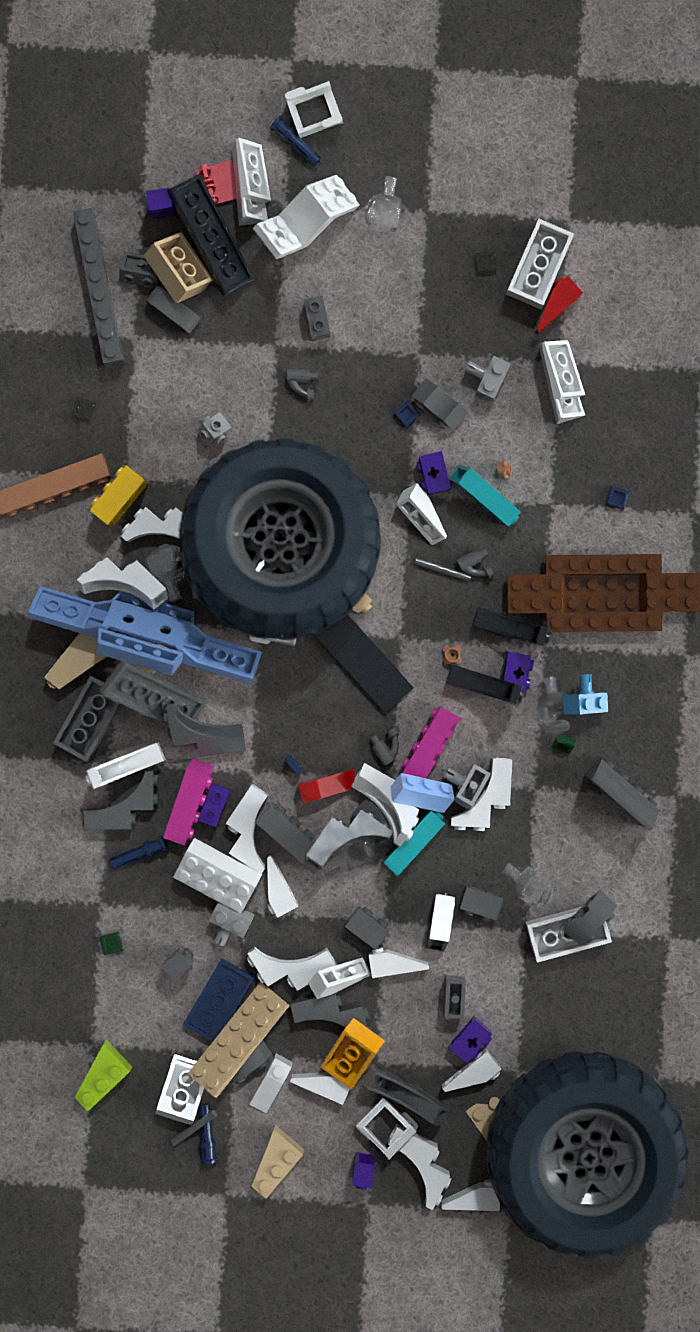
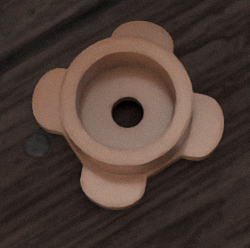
[498,460,512,480]
[443,645,462,664]

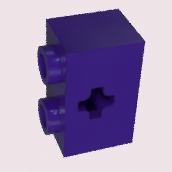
[146,188,177,219]
[416,451,451,495]
[502,652,534,694]
[198,783,231,827]
[449,1016,492,1063]
[352,1152,375,1190]

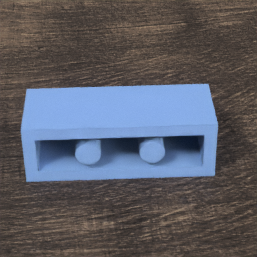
[391,773,455,813]

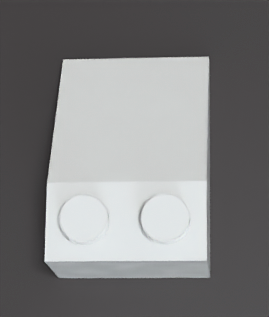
[155,1054,204,1125]

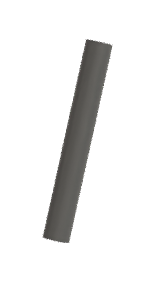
[414,558,471,582]
[170,1110,217,1146]

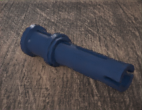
[269,116,321,167]
[110,835,168,869]
[198,1103,218,1164]

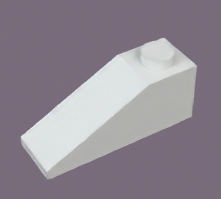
[396,483,447,545]
[267,854,298,918]
[369,947,429,978]
[308,958,371,999]
[442,1048,501,1092]
[249,1054,293,1113]
[290,1072,350,1105]
[441,1180,500,1211]

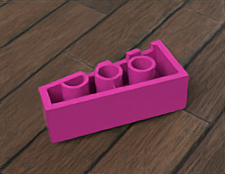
[401,706,461,778]
[163,758,214,846]

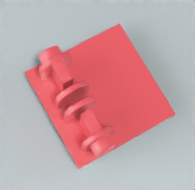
[195,160,236,204]

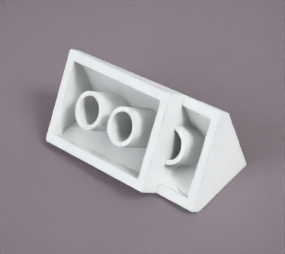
[232,138,271,226]
[539,340,585,424]

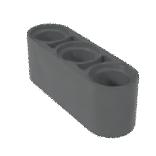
[145,285,201,334]

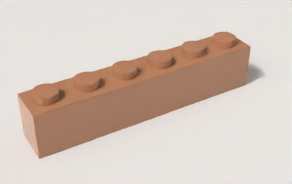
[0,453,112,518]

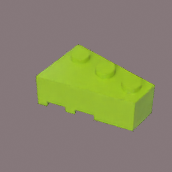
[75,1039,132,1111]

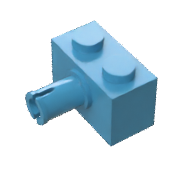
[563,674,608,714]

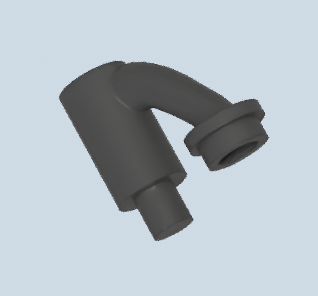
[287,369,318,403]
[456,548,495,579]
[370,727,400,766]

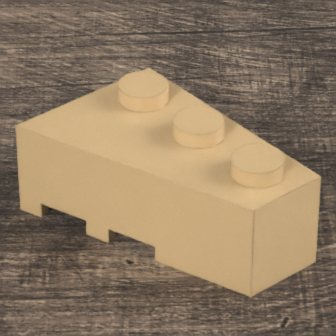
[252,1125,304,1198]

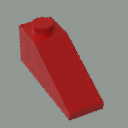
[536,276,583,334]
[298,769,356,803]

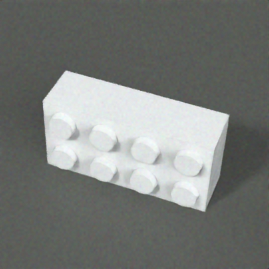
[506,219,574,309]
[173,838,262,914]
[525,906,612,962]

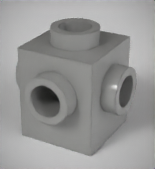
[197,412,232,445]

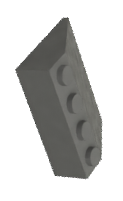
[585,758,660,831]

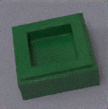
[552,734,576,754]
[100,931,124,955]

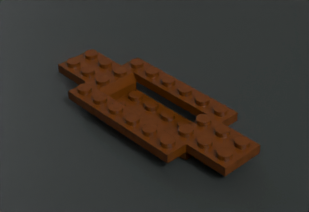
[507,554,700,632]

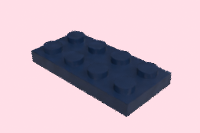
[183,958,255,1042]

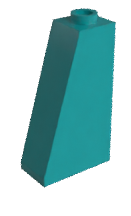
[449,465,521,527]
[383,810,445,876]

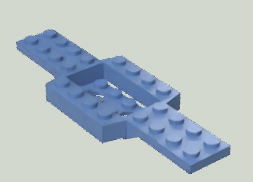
[27,586,262,684]

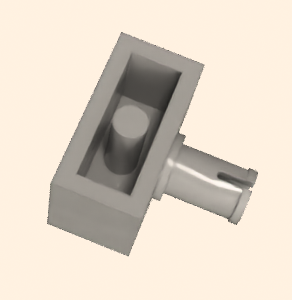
[465,356,511,402]
[443,764,491,809]
[209,902,255,946]

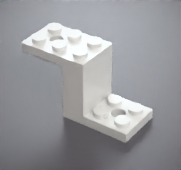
[253,175,359,259]

